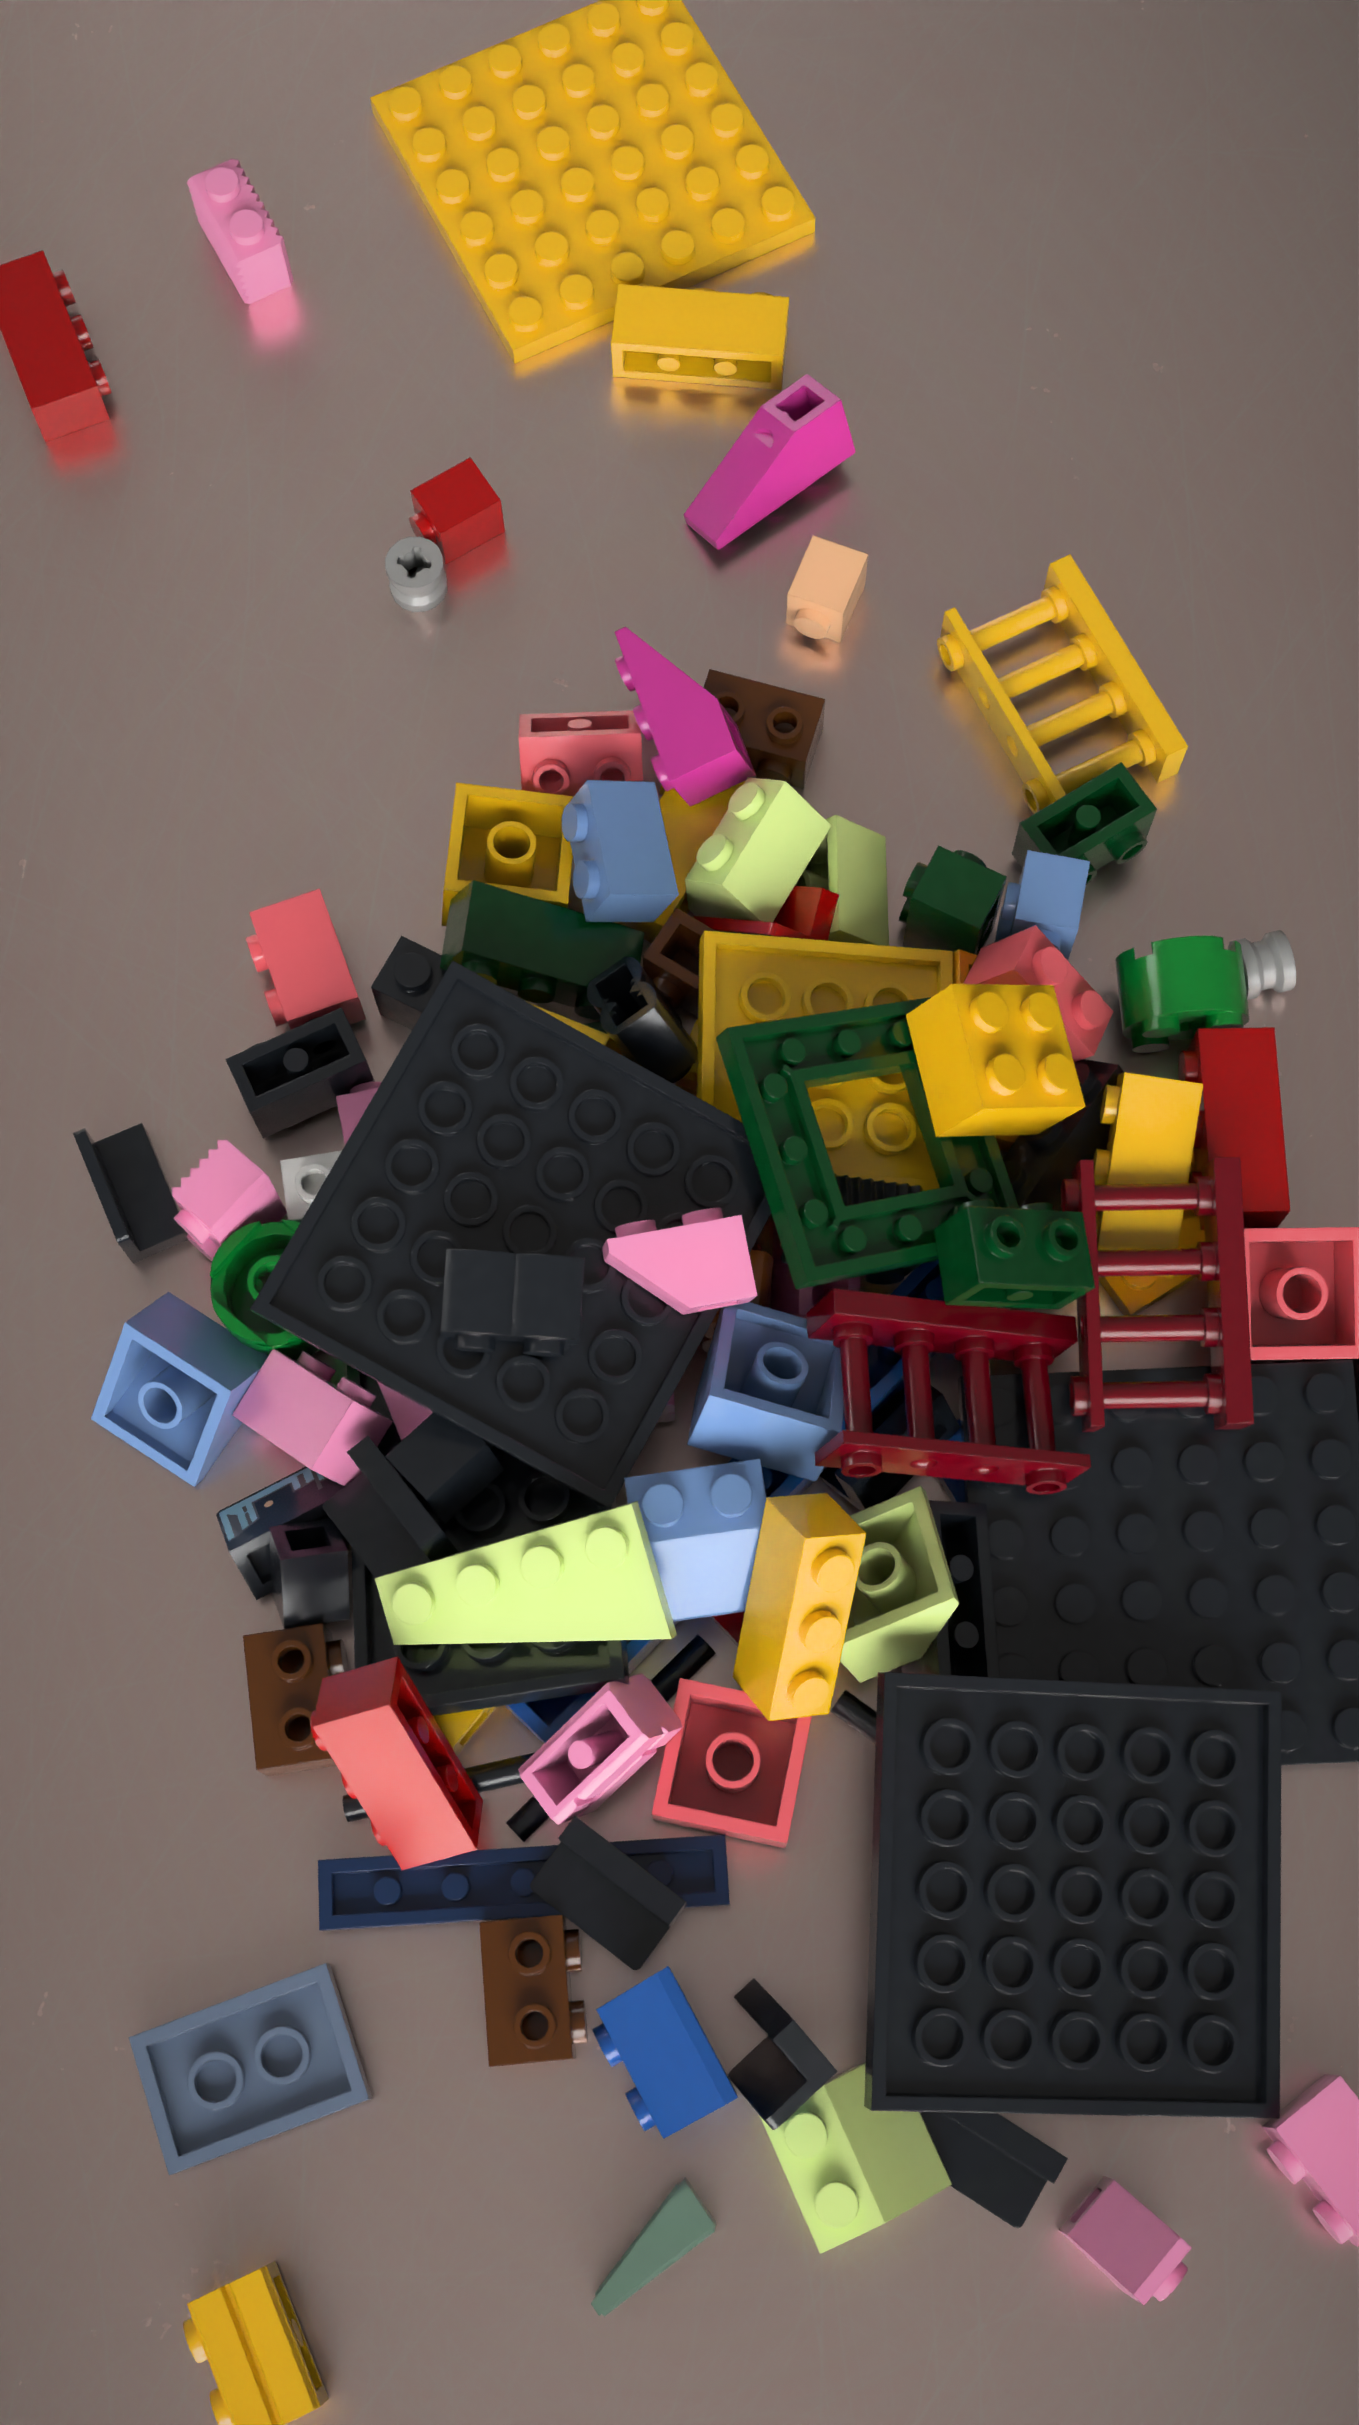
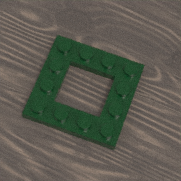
[716,997,1019,1290]

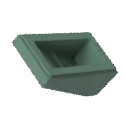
[591,2177,716,2317]

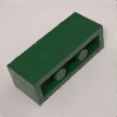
[440,880,645,1020]

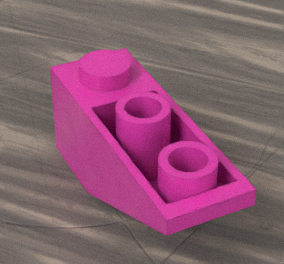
[684,374,856,550]
[615,627,756,807]

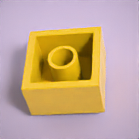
[441,782,574,926]
[906,984,1086,1137]

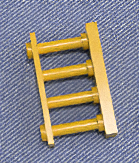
[937,554,1188,814]

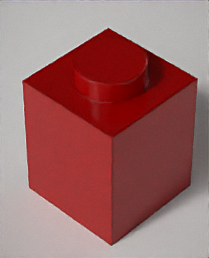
[409,457,505,565]

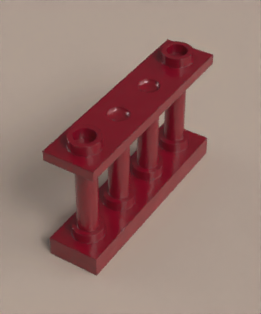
[1061,1157,1254,1432]
[806,1288,1091,1495]

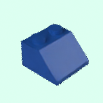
[592,1966,738,2139]

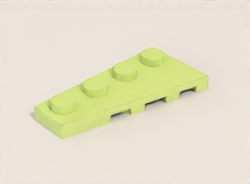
[375,1501,677,1645]

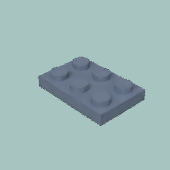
[129,1963,372,2175]

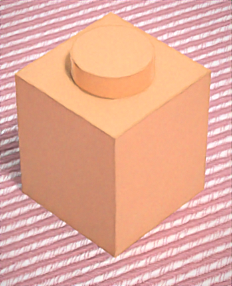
[786,535,868,643]

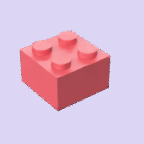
[1244,1227,1359,1360]
[652,1678,812,1848]

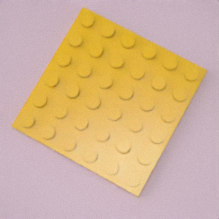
[370,0,816,364]

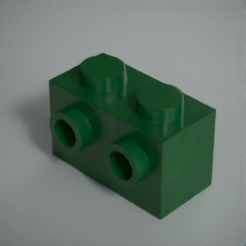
[1012,762,1157,885]
[899,845,1007,955]
[934,1199,1095,1309]

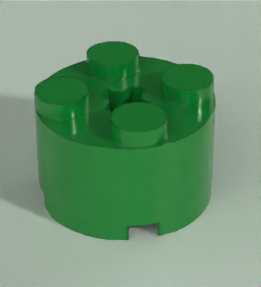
[1115,936,1249,1053]
[210,1219,320,1361]

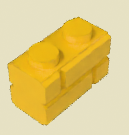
[183,2261,329,2425]

